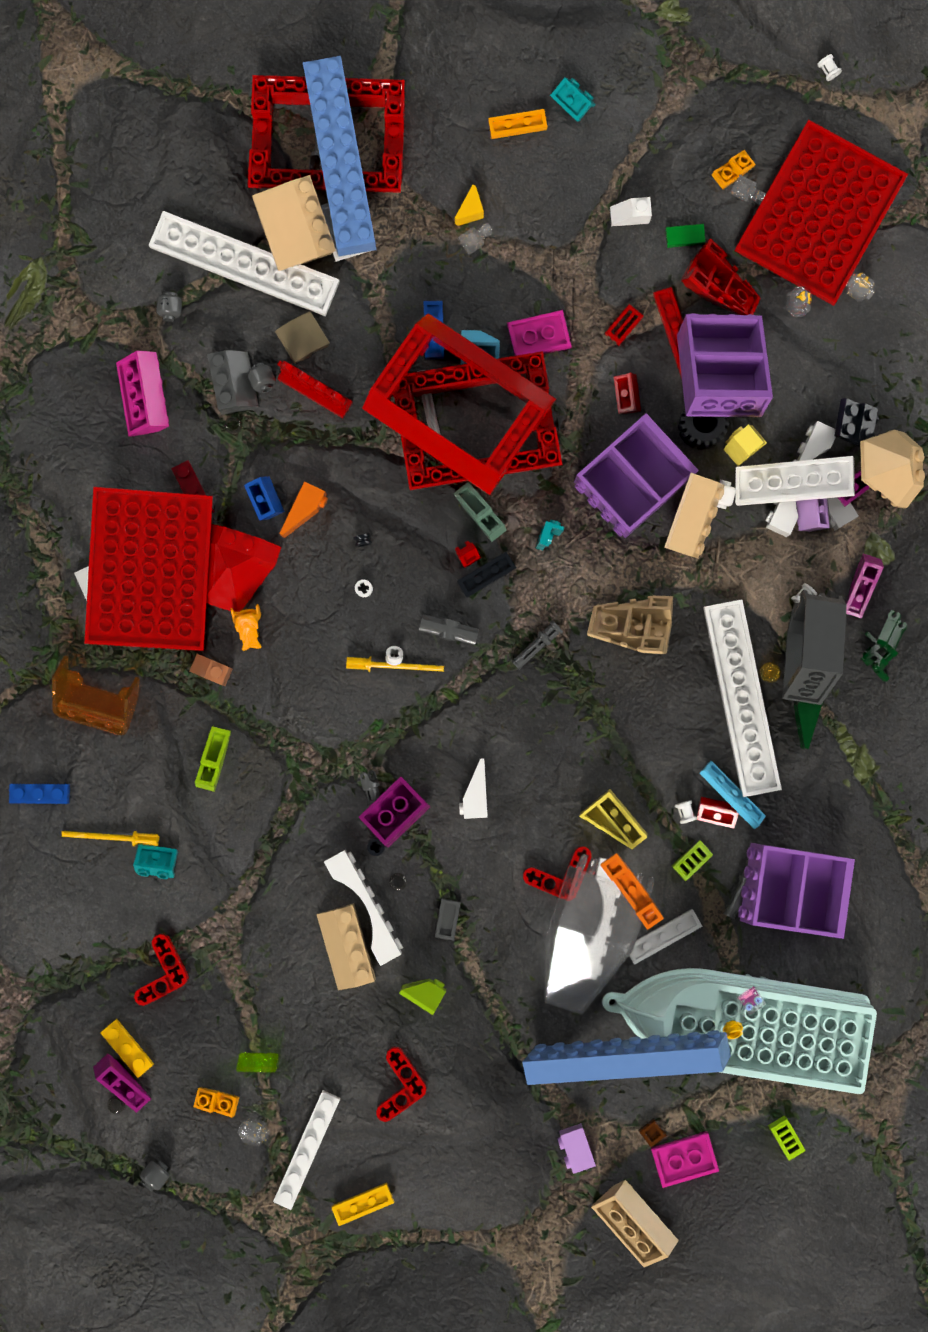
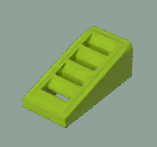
[671,840,713,881]
[768,1116,806,1161]

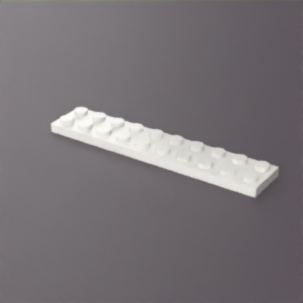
[149,211,340,317]
[703,600,782,797]

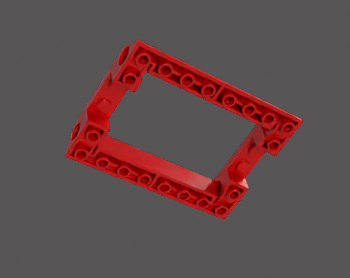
[248,75,405,193]
[362,313,556,495]
[394,351,562,490]

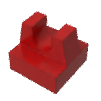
[455,541,481,568]

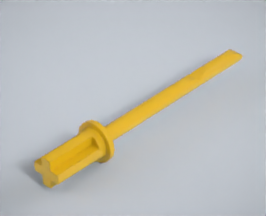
[346,657,444,672]
[61,831,159,847]

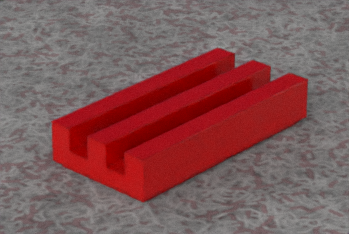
[605,304,644,346]

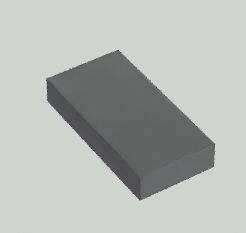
[435,898,461,941]

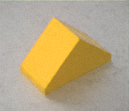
[455,185,484,226]

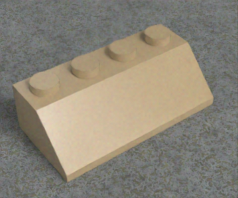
[665,473,724,558]
[317,903,376,990]
[591,1180,679,1267]

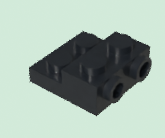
[834,398,879,447]

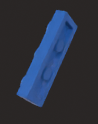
[423,301,444,360]
[9,784,70,804]

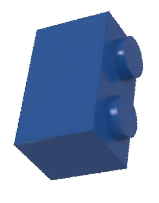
[244,476,285,521]

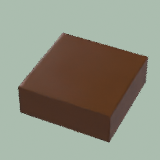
[638,1118,667,1147]

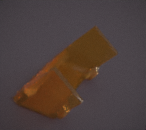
[52,655,139,735]

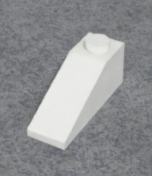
[459,759,487,819]

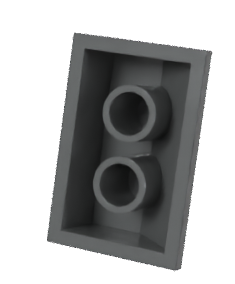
[207,350,259,415]

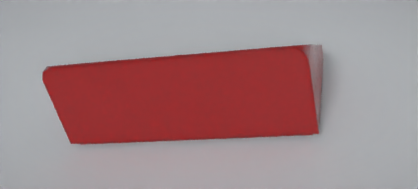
[614,372,641,414]
[696,797,739,828]

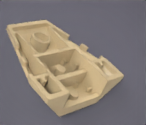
[860,430,925,508]
[587,595,673,654]

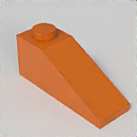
[279,482,328,538]

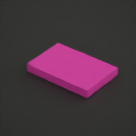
[507,310,571,356]
[651,1131,719,1188]

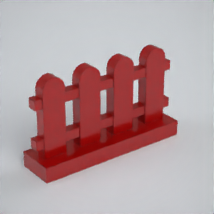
[277,361,353,419]

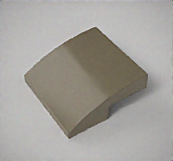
[275,311,330,364]

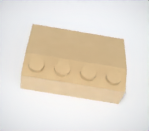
[252,175,336,272]

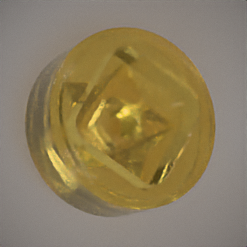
[760,662,781,683]

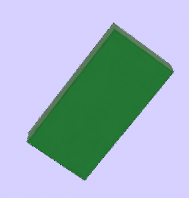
[665,224,706,248]

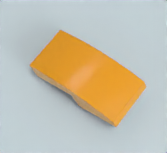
[712,150,756,190]
[193,1087,239,1118]

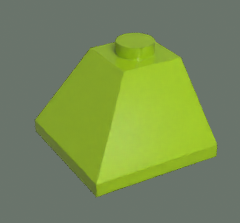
[399,979,446,1015]

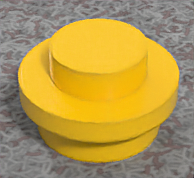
[722,1021,743,1039]

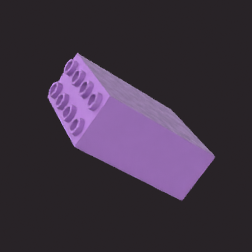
[677,313,773,417]
[574,413,699,538]
[738,843,855,939]

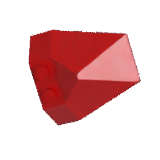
[681,238,761,315]
[206,524,282,612]

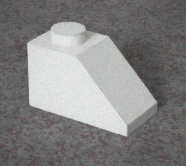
[610,197,652,226]

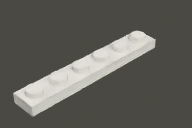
[273,1090,340,1210]

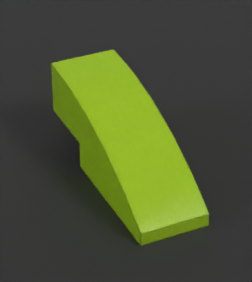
[195,726,231,792]

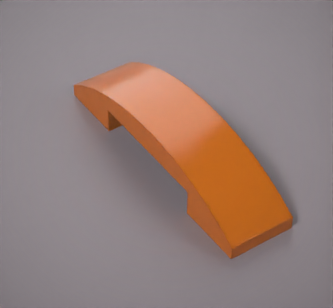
[600,853,664,930]

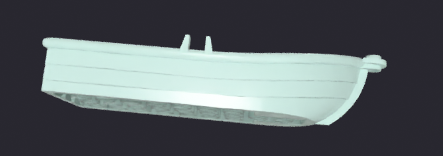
[602,968,877,1094]

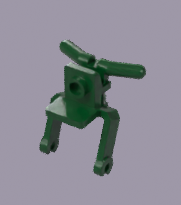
[861,610,907,682]

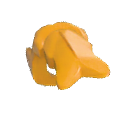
[230,604,261,651]

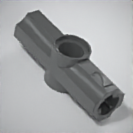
[419,614,479,645]

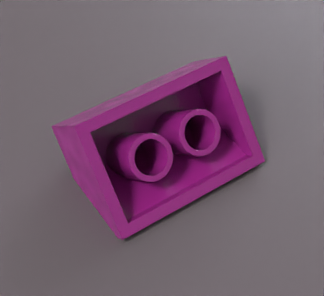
[359,777,431,847]

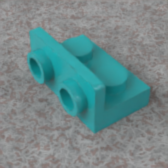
[550,77,596,122]
[535,520,564,551]
[133,844,178,879]

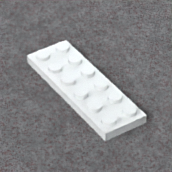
[735,456,855,506]

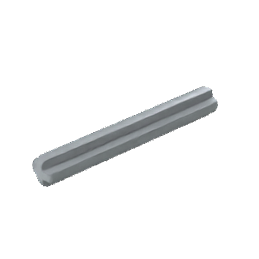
[417,370,441,435]

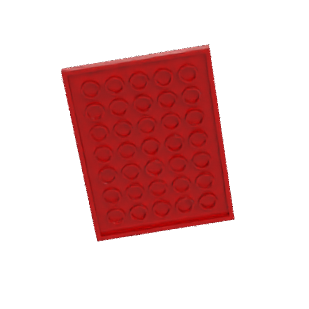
[734,120,908,306]
[84,487,213,651]

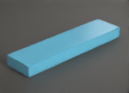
[700,761,766,829]

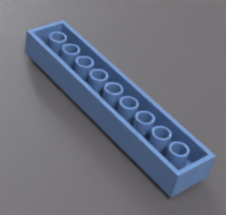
[303,56,377,257]
[522,1030,731,1085]

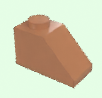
[189,654,233,686]

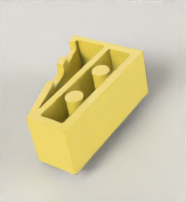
[724,425,767,466]
[579,789,647,849]

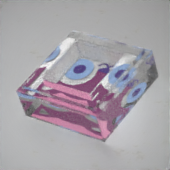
[737,986,766,1015]

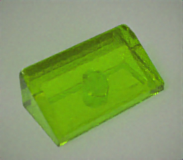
[236,1053,279,1072]

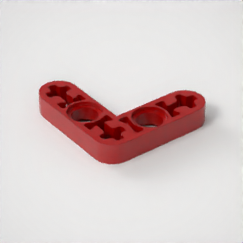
[523,846,592,901]
[134,933,189,1006]
[376,1046,426,1122]

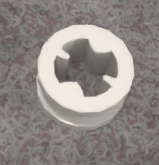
[355,580,373,597]
[385,646,403,666]

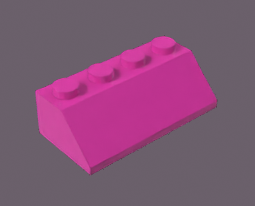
[116,351,169,437]

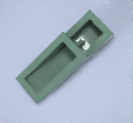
[453,482,507,542]

